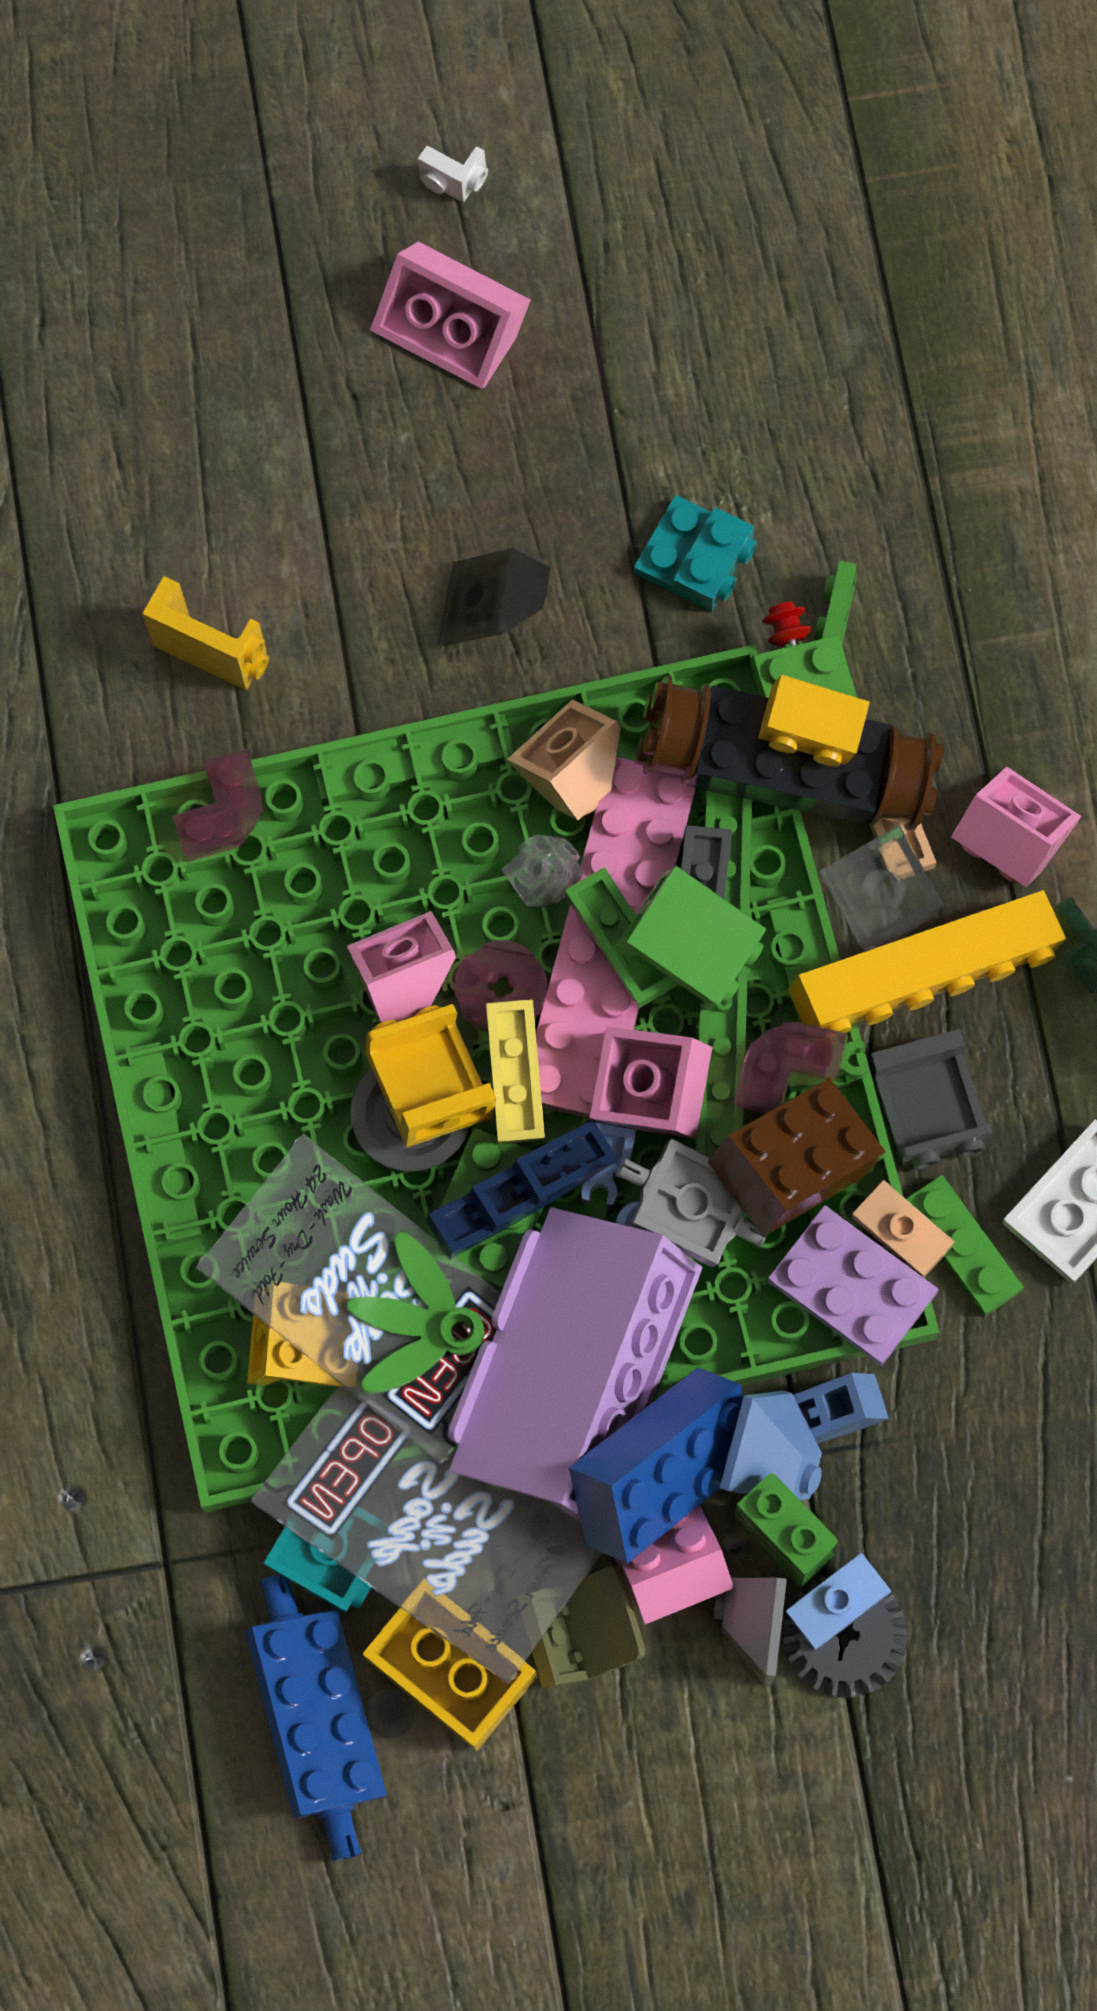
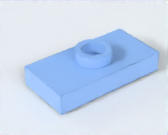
[785,1553,891,1651]

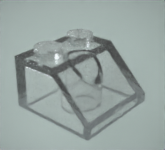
[820,825,944,951]

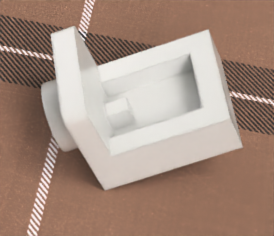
[418,146,488,203]

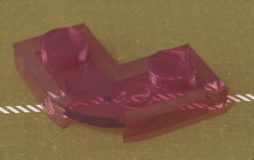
[172,749,263,863]
[734,1022,848,1113]

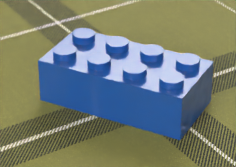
[569,1367,743,1564]

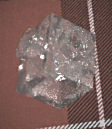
[501,835,585,907]

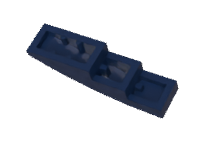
[425,1120,618,1260]

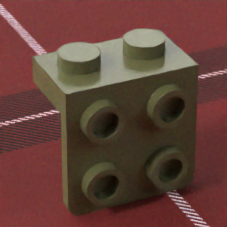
[516,1566,645,1690]

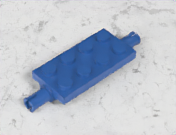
[245,1575,387,1862]

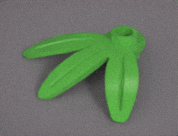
[346,1231,484,1394]

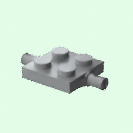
[617,1139,767,1267]

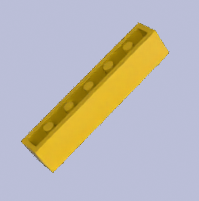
[788,890,1066,1040]

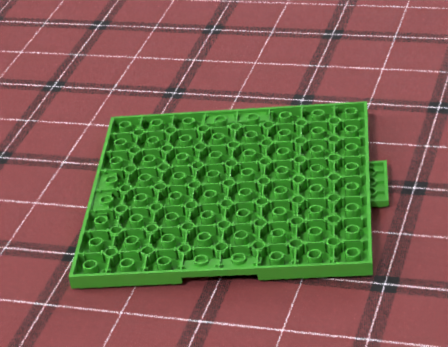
[53,644,939,1513]

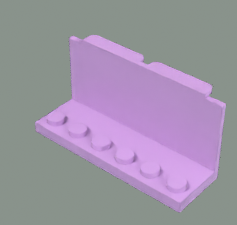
[448,1207,703,1521]

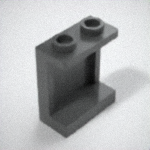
[869,1029,993,1170]

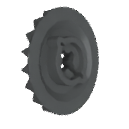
[350,1068,470,1173]
[783,1574,908,1698]

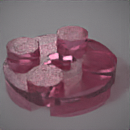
[455,940,547,1032]

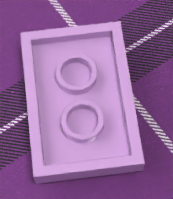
[768,1205,939,1367]

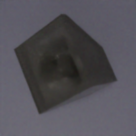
[437,548,551,647]

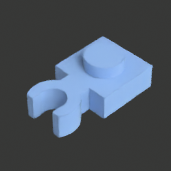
[582,1122,636,1209]

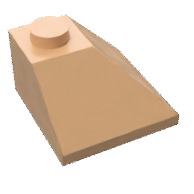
[507,700,621,820]

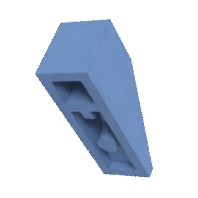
[793,1373,889,1443]

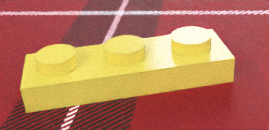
[486,999,545,1144]

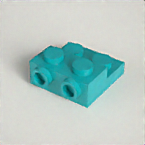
[634,495,758,612]
[263,1507,390,1614]

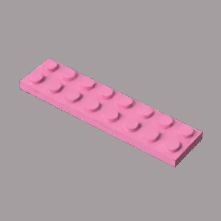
[536,757,697,1119]

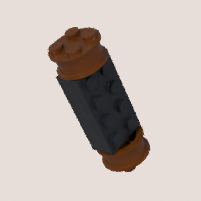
[635,675,944,832]

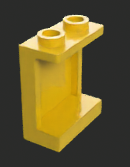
[142,576,269,691]
[365,1004,496,1148]

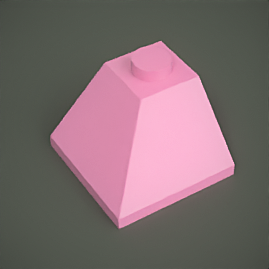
[347,911,456,1023]

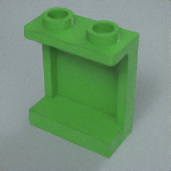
[615,866,767,1011]
[734,1473,838,1590]

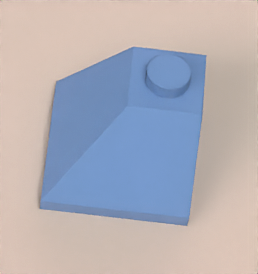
[720,1390,822,1501]

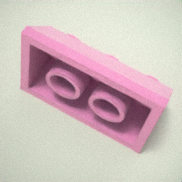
[370,241,531,389]

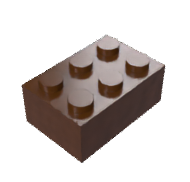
[708,1078,886,1236]

